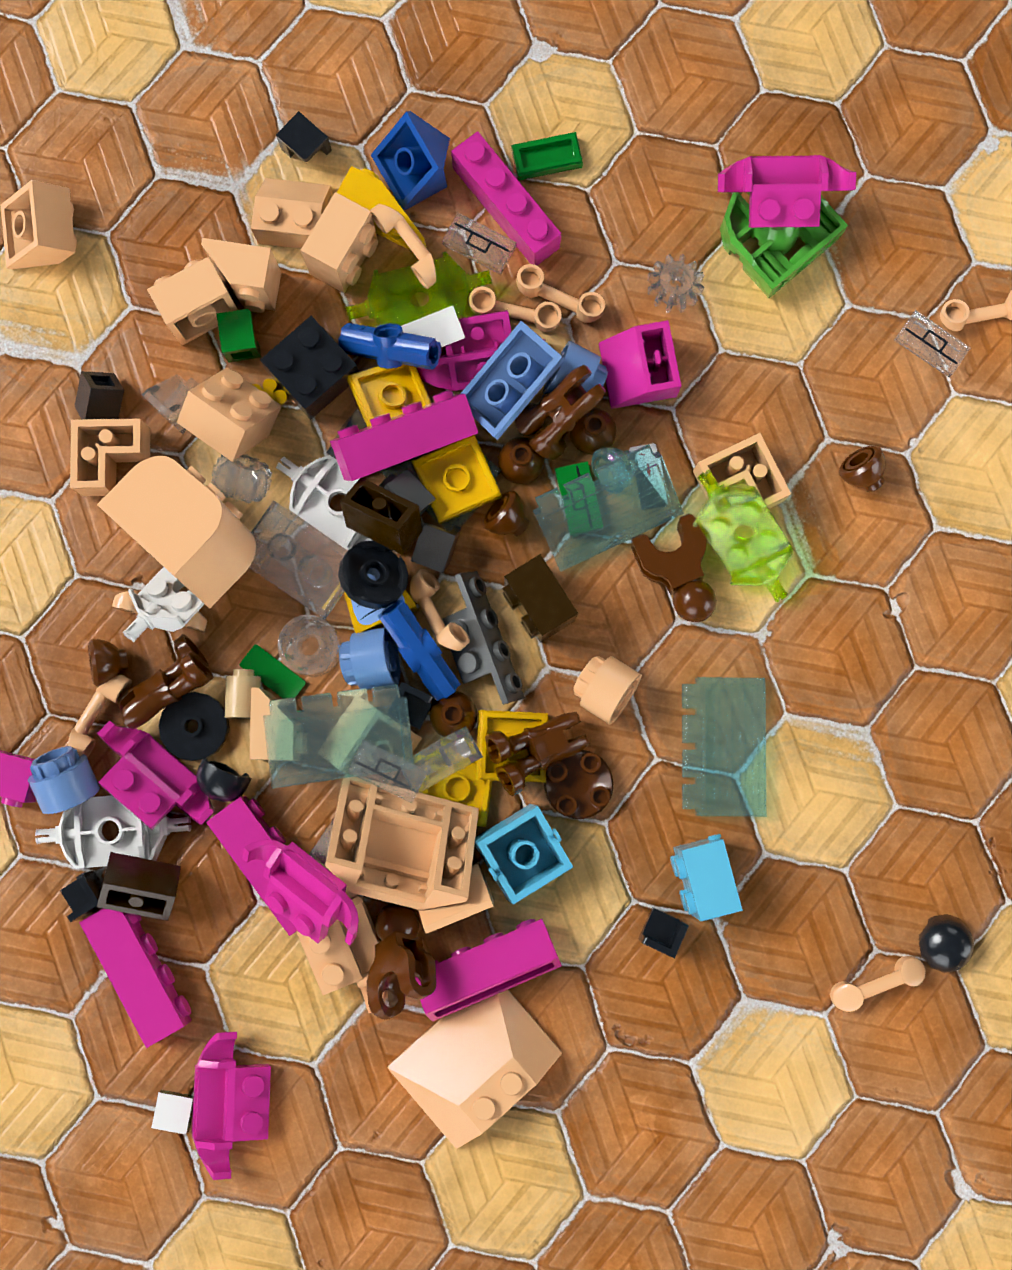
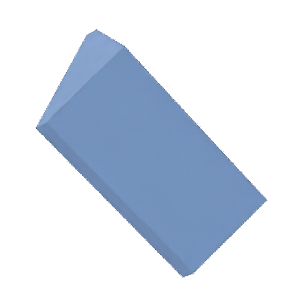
[461,321,566,440]

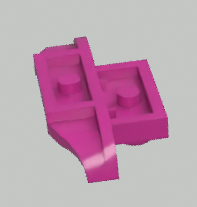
[718,155,857,228]
[416,310,546,391]
[97,721,214,830]
[242,840,359,946]
[192,1032,271,1180]

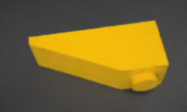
[337,166,426,251]

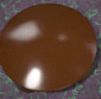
[544,750,614,819]

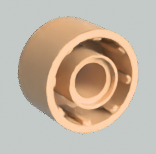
[573,656,642,725]

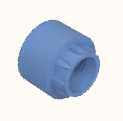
[543,341,608,394]
[339,627,401,691]
[28,746,100,814]

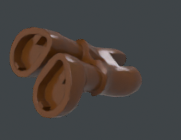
[514,365,606,460]
[118,634,214,729]
[485,712,590,796]

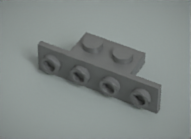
[442,571,525,705]

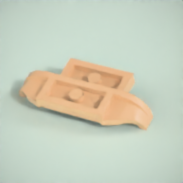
[296,888,386,1013]

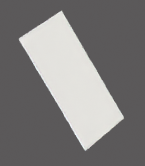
[401,306,465,347]

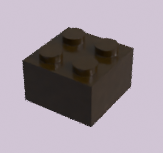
[502,554,578,643]

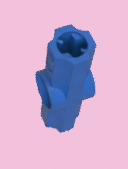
[338,323,442,370]
[378,599,461,701]

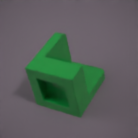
[216,309,261,363]

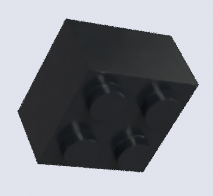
[260,315,359,420]

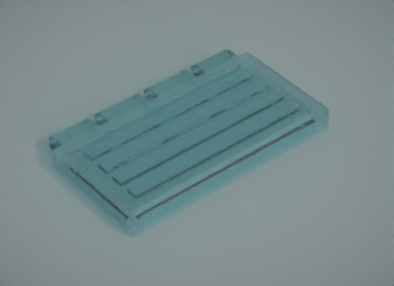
[533,444,684,572]
[682,677,767,817]
[263,684,414,789]

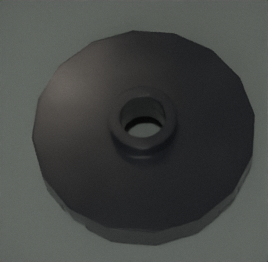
[338,540,409,609]
[159,692,230,761]

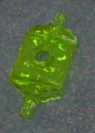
[346,252,492,326]
[693,470,794,602]

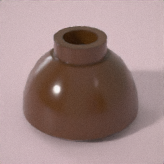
[570,408,616,455]
[498,437,545,484]
[839,446,886,492]
[484,491,529,536]
[88,639,128,687]
[429,691,477,739]

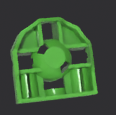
[720,192,848,298]

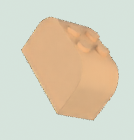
[97,456,256,609]

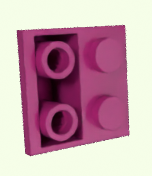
[598,320,682,409]

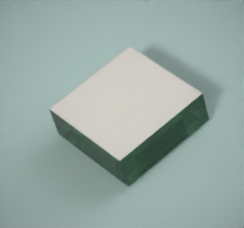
[151,1090,194,1135]

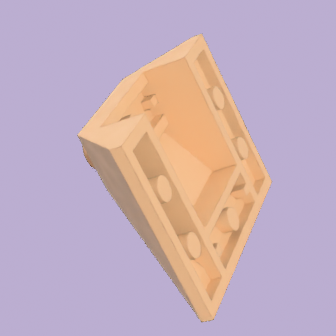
[325,772,479,910]
[387,990,562,1149]

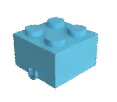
[475,804,573,905]
[670,834,743,922]

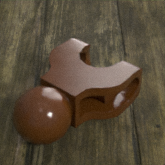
[631,513,717,622]
[367,903,437,1020]

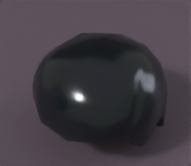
[196,758,251,802]
[919,914,974,973]

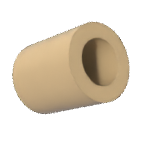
[225,669,261,719]

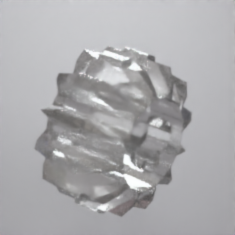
[647,254,704,313]
[211,454,272,503]

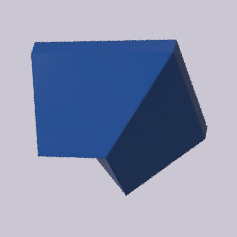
[371,111,450,210]

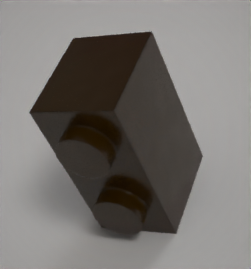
[340,478,423,555]
[97,852,181,921]

